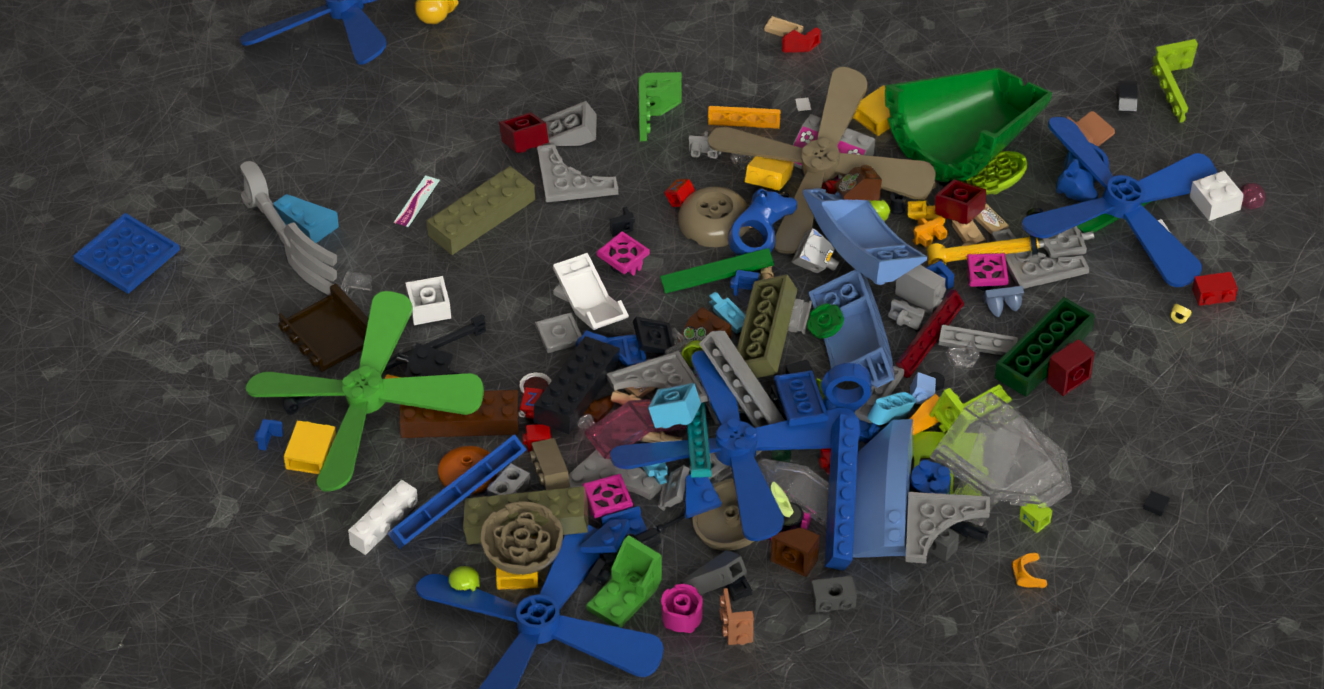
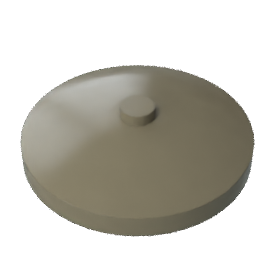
[693,478,754,551]

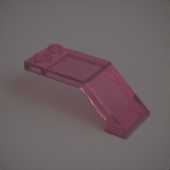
[584,399,687,459]

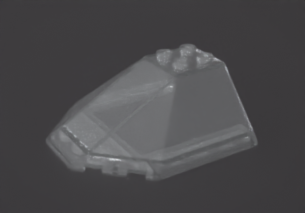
[930,392,1072,508]

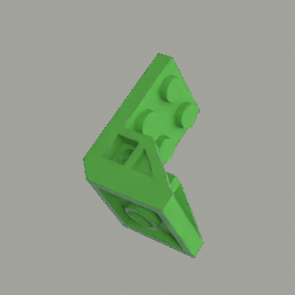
[639,72,682,141]
[586,535,662,628]

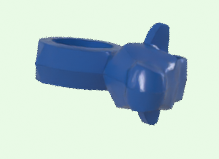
[1056,143,1110,203]
[728,188,797,256]
[821,363,872,412]

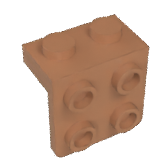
[1067,111,1115,146]
[719,588,754,645]

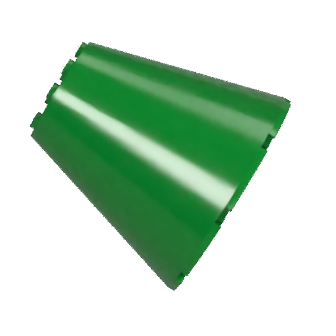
[885,68,1053,182]

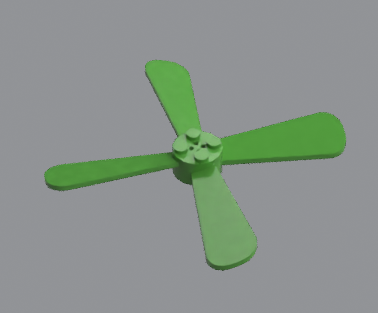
[246,291,484,492]

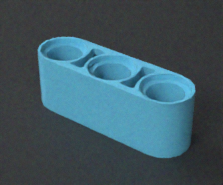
[867,392,916,425]

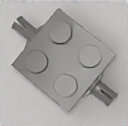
[1038,226,1094,259]

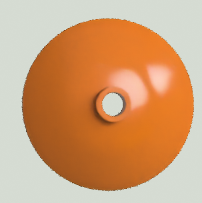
[438,446,497,494]

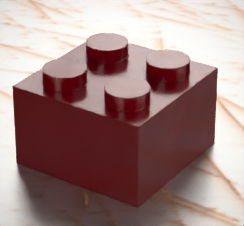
[499,112,549,153]
[935,179,986,225]
[1047,339,1095,396]

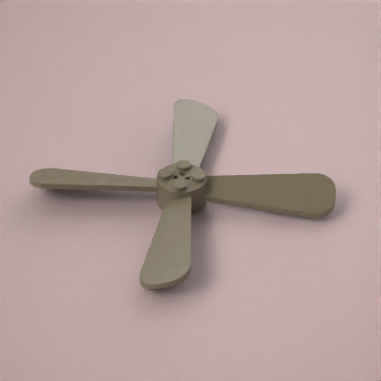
[708,67,935,254]

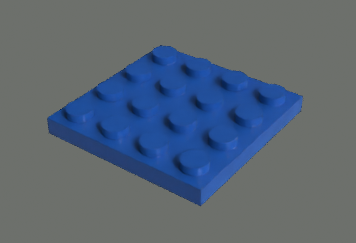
[73,213,180,294]

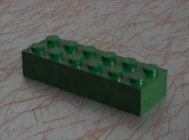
[995,297,1095,397]

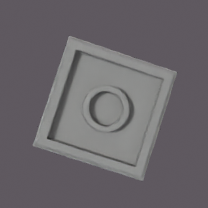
[535,313,582,353]

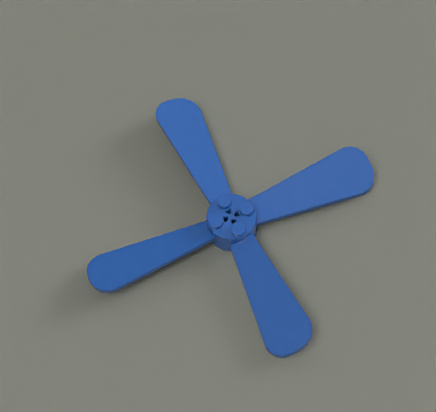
[240,0,387,65]
[1021,117,1217,287]
[610,351,861,541]
[416,525,664,689]

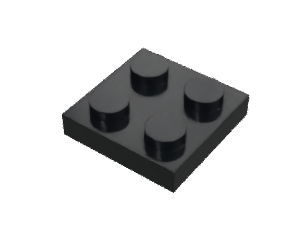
[633,316,676,355]

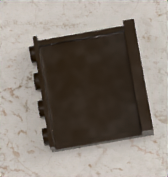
[278,284,369,372]

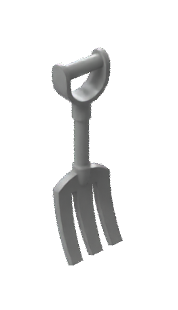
[240,161,337,295]

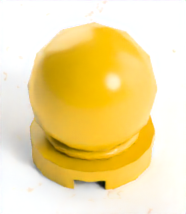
[415,0,458,24]

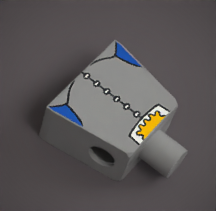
[792,228,839,273]

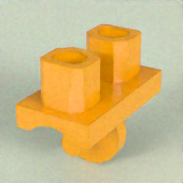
[913,217,947,247]

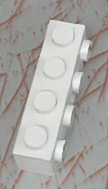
[348,480,418,555]

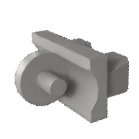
[689,131,721,158]
[888,299,925,330]

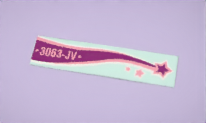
[394,175,440,227]

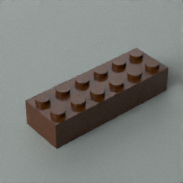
[399,390,519,438]

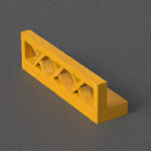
[708,106,781,129]

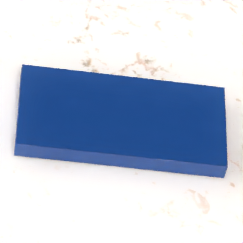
[774,371,828,426]

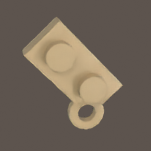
[952,220,986,246]

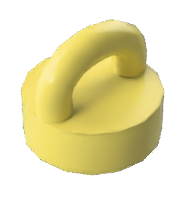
[1171,304,1192,324]

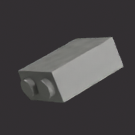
[895,265,946,315]

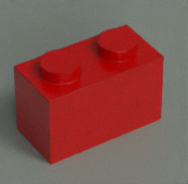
[1192,272,1238,306]

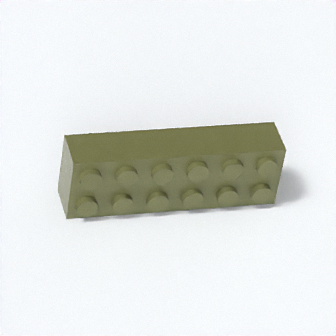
[427,166,535,255]
[737,274,798,378]
[463,486,588,545]

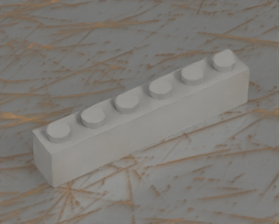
[699,331,785,428]

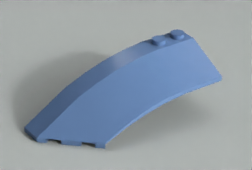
[803,188,927,285]
[809,269,895,388]
[853,419,913,558]

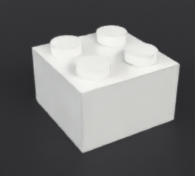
[1190,171,1244,221]
[406,276,451,325]

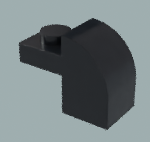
[1116,80,1138,111]

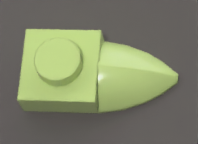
[770,481,794,517]

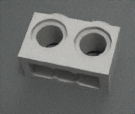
[487,463,531,496]

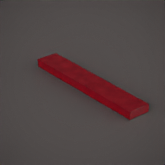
[896,289,964,378]

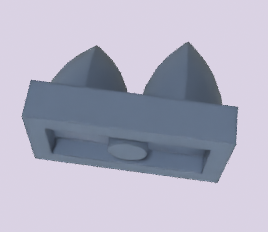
[983,286,1024,317]

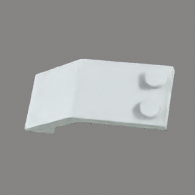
[553,253,629,330]

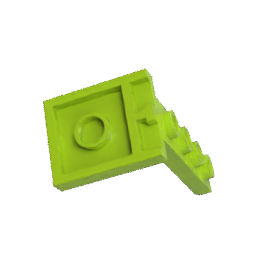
[1150,39,1198,123]
[929,384,1012,445]

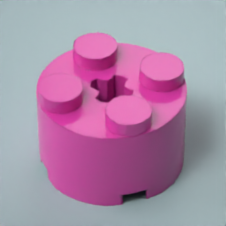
[661,584,703,633]

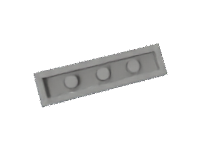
[939,325,1018,356]
[854,366,904,423]

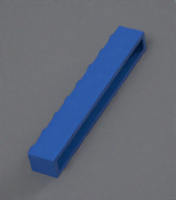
[825,414,859,571]
[387,434,527,549]

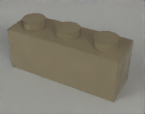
[529,438,570,490]

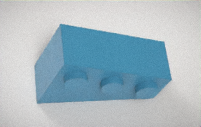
[273,194,339,243]

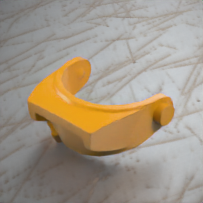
[1011,553,1047,588]

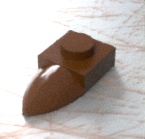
[583,395,614,424]

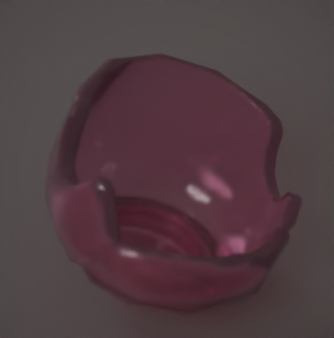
[1240,183,1266,209]

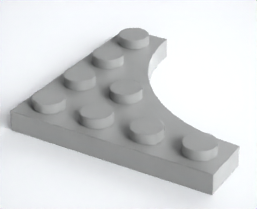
[537,144,618,202]
[991,229,1089,289]
[607,351,708,403]
[568,444,663,500]
[905,492,990,563]

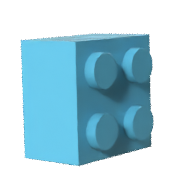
[648,383,701,428]

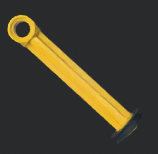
[927,235,1039,266]

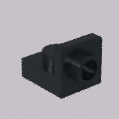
[610,207,635,237]

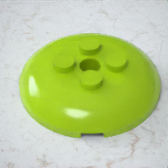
[961,151,1027,195]

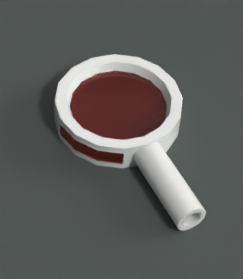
[519,372,551,417]

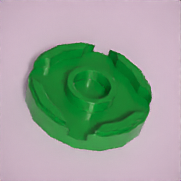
[807,303,844,339]

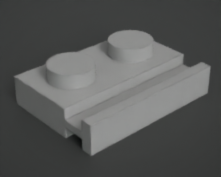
[788,299,812,334]
[658,465,690,511]

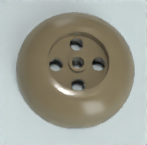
[678,186,750,247]
[481,502,563,575]

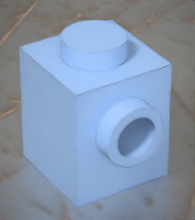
[910,372,936,405]

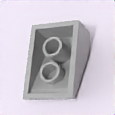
[542,101,597,146]

